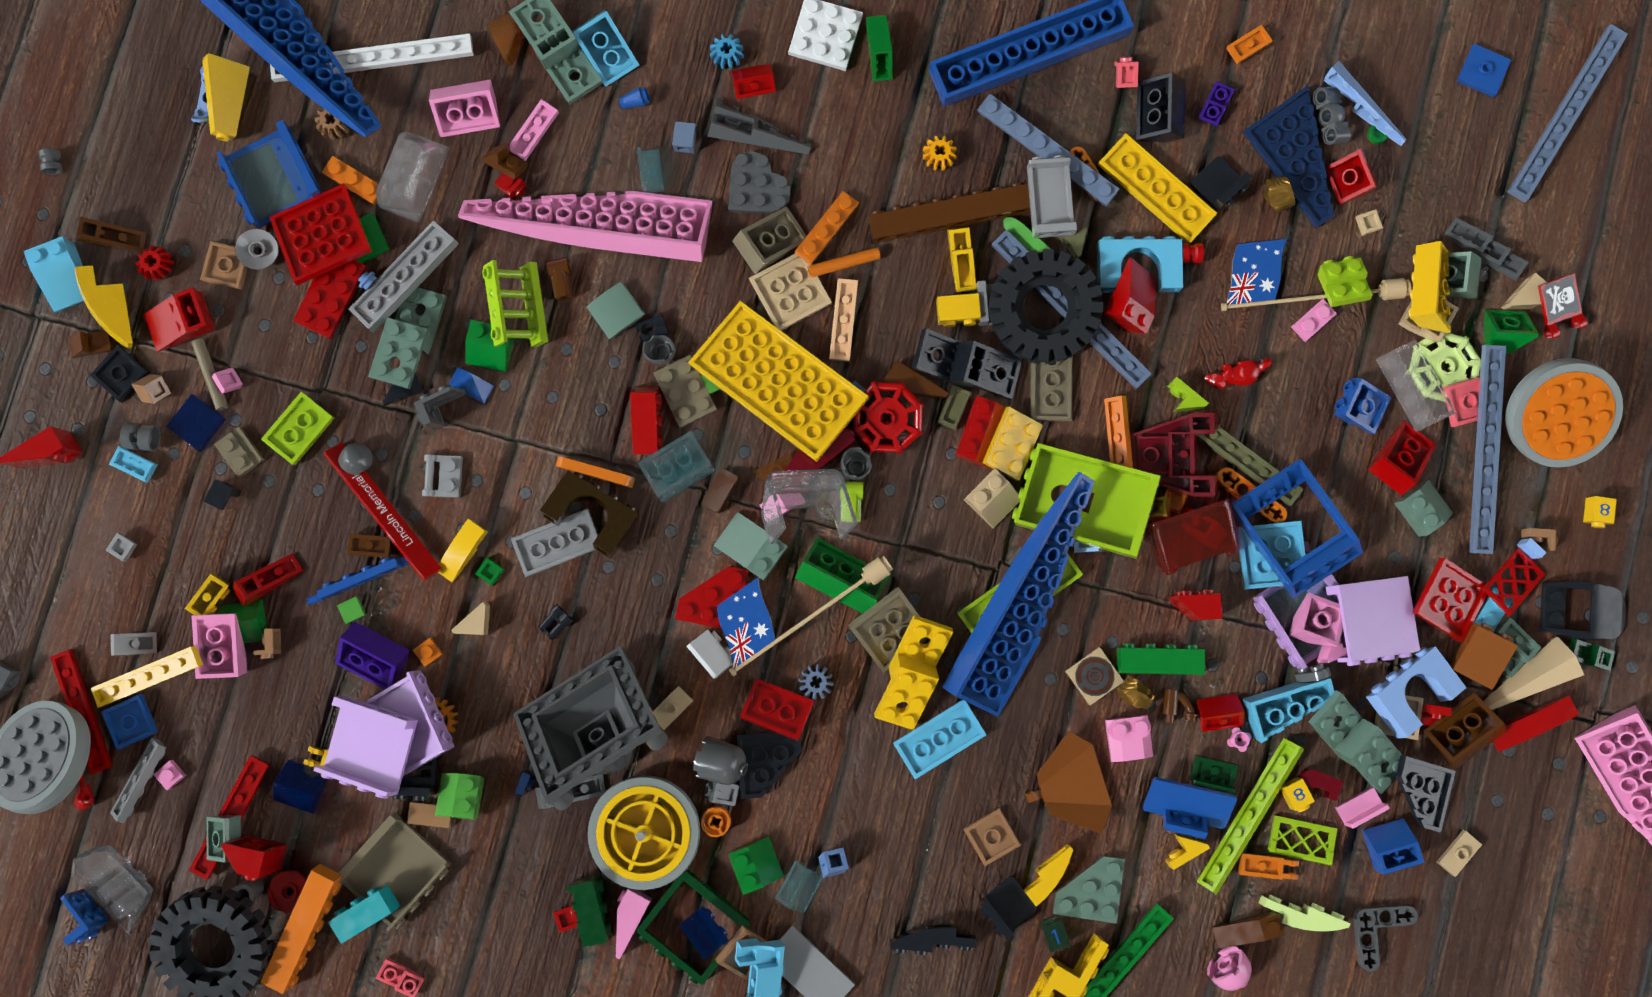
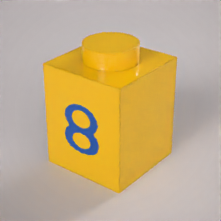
[1583,496,1617,528]
[1280,777,1315,812]

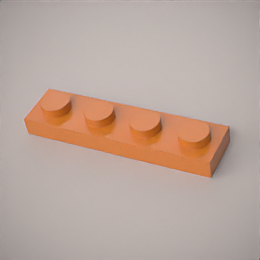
[795,191,859,265]
[1104,395,1133,468]

